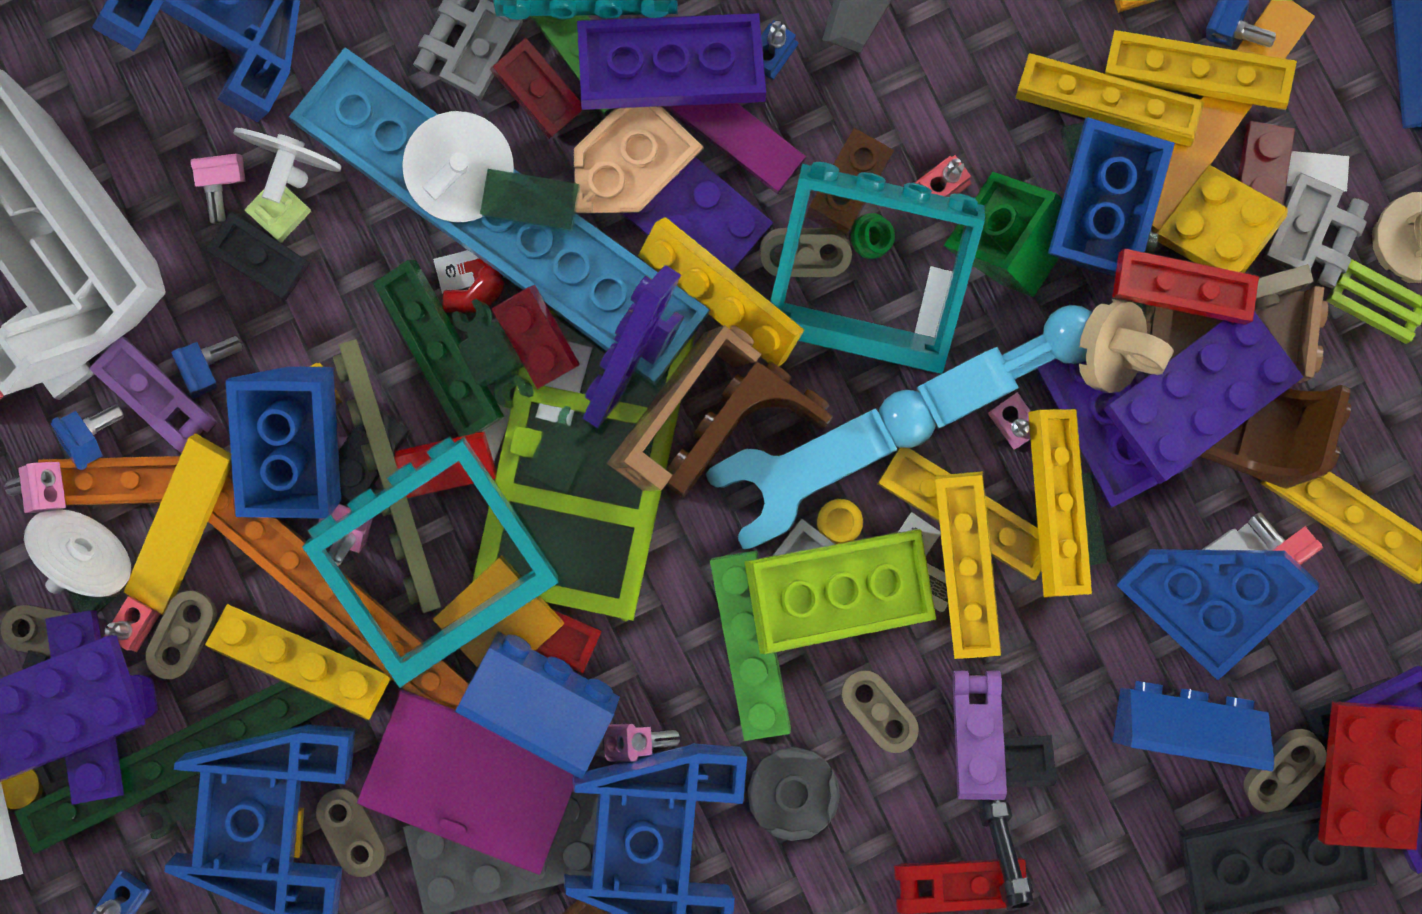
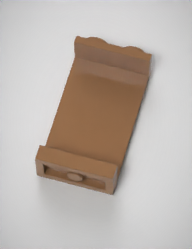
[1145,286,1328,383]
[607,325,761,491]

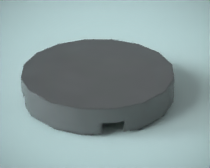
[747,747,840,841]

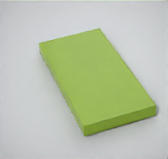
[744,529,936,654]

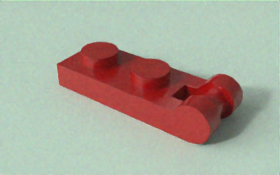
[894,858,1027,914]

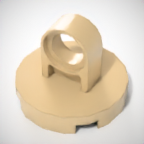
[1372,192,1422,283]
[1079,299,1174,393]

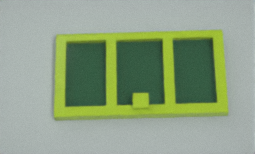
[472,309,696,621]

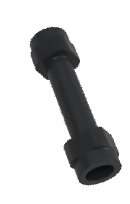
[978,798,1034,911]

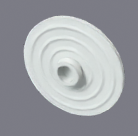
[403,111,514,222]
[233,128,342,203]
[24,509,131,597]

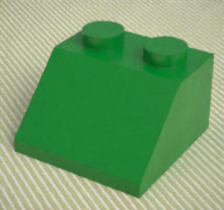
[944,172,1063,297]

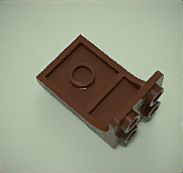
[667,361,833,499]
[1200,385,1351,489]

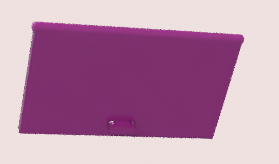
[356,689,574,875]

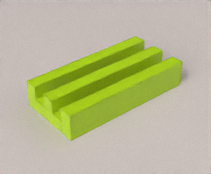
[1326,259,1422,344]

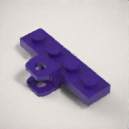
[582,265,684,428]
[45,610,158,805]

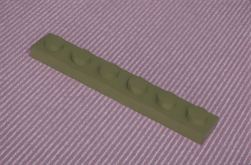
[332,339,441,613]

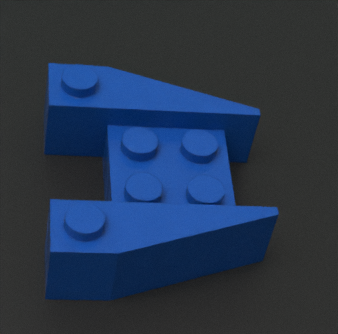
[92,0,300,122]
[165,724,355,914]
[564,744,747,914]

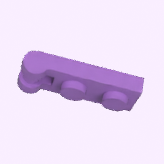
[89,336,217,454]
[953,670,1007,800]

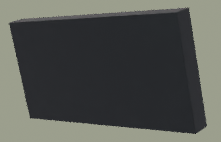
[1178,801,1378,914]

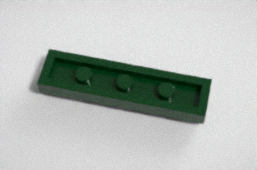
[373,260,505,437]

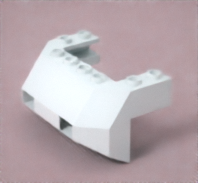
[0,69,166,395]

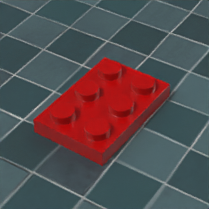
[1318,701,1422,850]

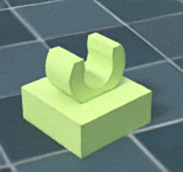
[245,186,311,243]

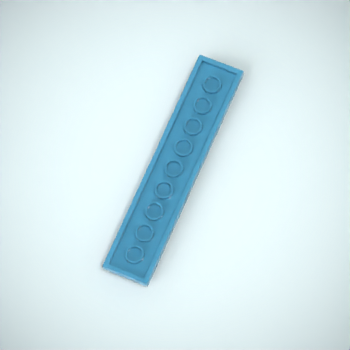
[289,47,710,385]

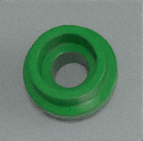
[851,213,895,259]

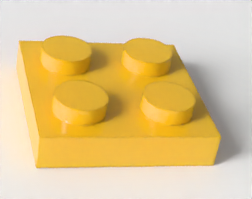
[1157,165,1288,273]

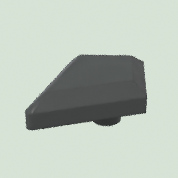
[822,0,892,53]

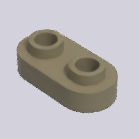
[760,228,852,277]
[146,591,217,679]
[1,605,73,657]
[841,670,919,753]
[1244,729,1326,813]
[316,788,387,877]

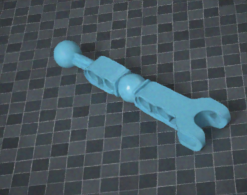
[706,305,1092,549]

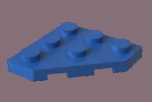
[1116,549,1320,680]

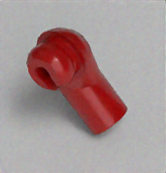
[443,265,505,313]

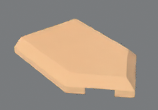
[574,106,704,213]

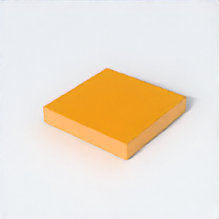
[433,555,564,668]

